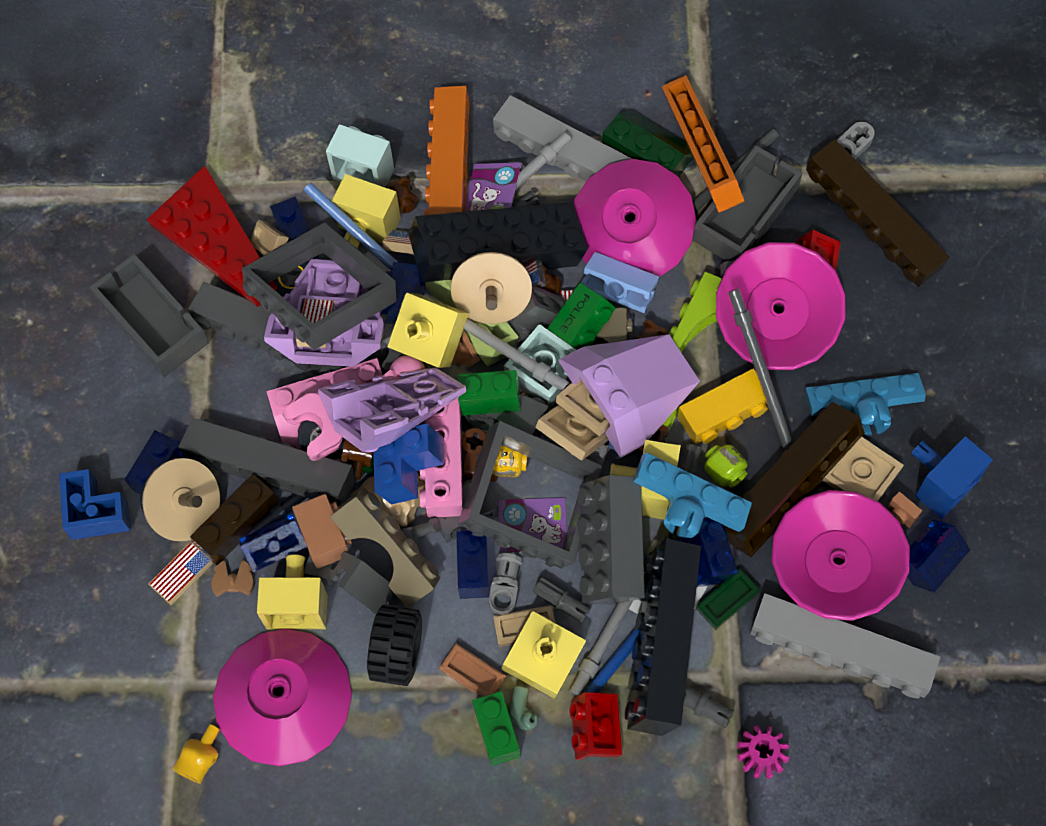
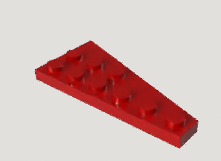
[146,166,278,307]

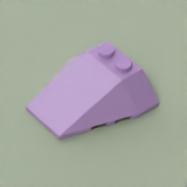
[264,259,384,367]
[559,334,700,458]
[318,368,466,452]

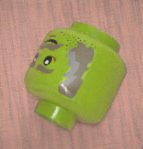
[704,445,748,488]

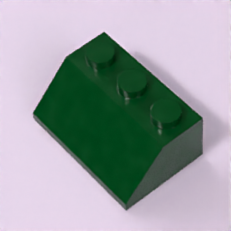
[602,109,693,177]

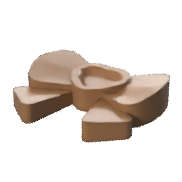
[211,560,255,597]

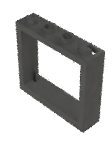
[242,222,397,350]
[458,421,603,569]

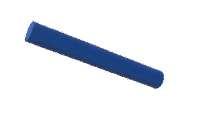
[583,628,639,693]

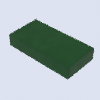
[696,568,761,630]

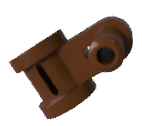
[461,428,498,482]
[341,439,374,480]

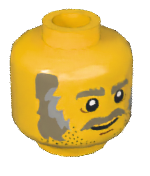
[492,445,527,478]

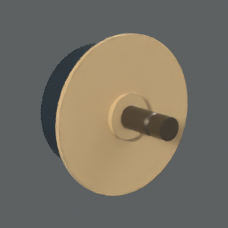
[451,248,532,324]
[140,458,220,541]

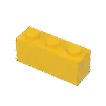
[677,368,768,445]

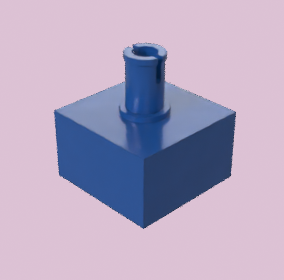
[911,436,993,519]

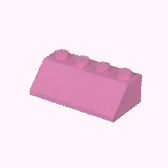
[266,358,383,450]

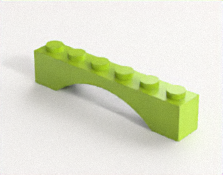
[662,272,722,431]

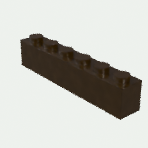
[806,139,949,287]
[718,402,865,558]

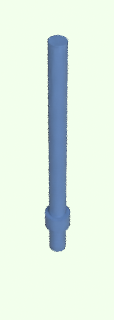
[304,182,432,296]

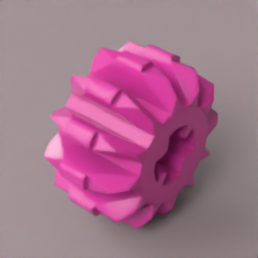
[737,725,789,779]

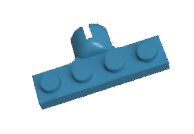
[805,373,926,436]
[633,452,752,538]

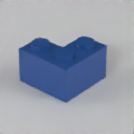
[374,423,444,505]
[59,469,130,540]

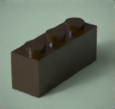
[190,474,279,566]

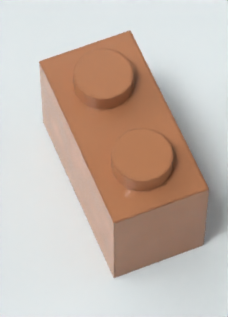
[292,494,352,569]

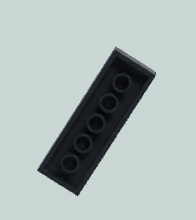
[408,202,588,283]
[625,538,701,736]

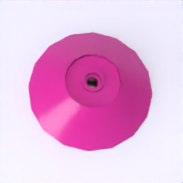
[573,159,696,277]
[716,242,845,370]
[771,490,910,621]
[213,629,352,766]

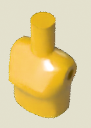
[172,724,220,784]

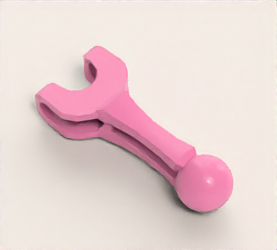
[282,355,426,461]

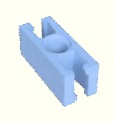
[581,252,659,313]

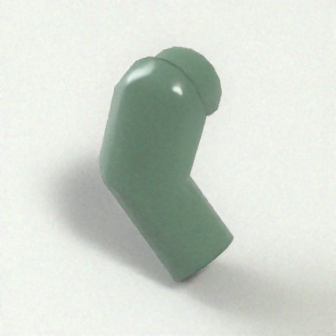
[509,686,538,731]

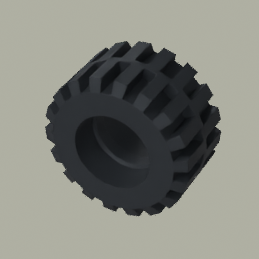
[367,604,422,686]

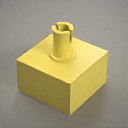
[332,174,401,249]
[388,293,469,368]
[610,440,681,520]
[257,555,328,629]
[502,611,586,699]

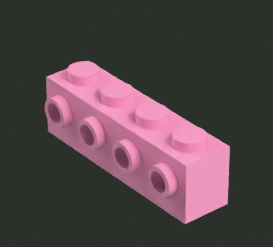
[419,398,463,517]

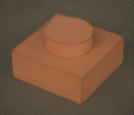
[887,492,922,528]

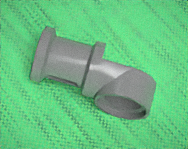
[489,553,523,615]

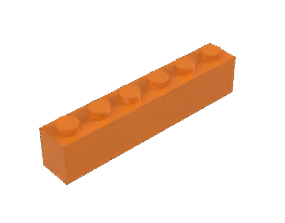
[662,75,745,213]
[424,86,470,215]

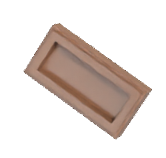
[439,643,506,697]

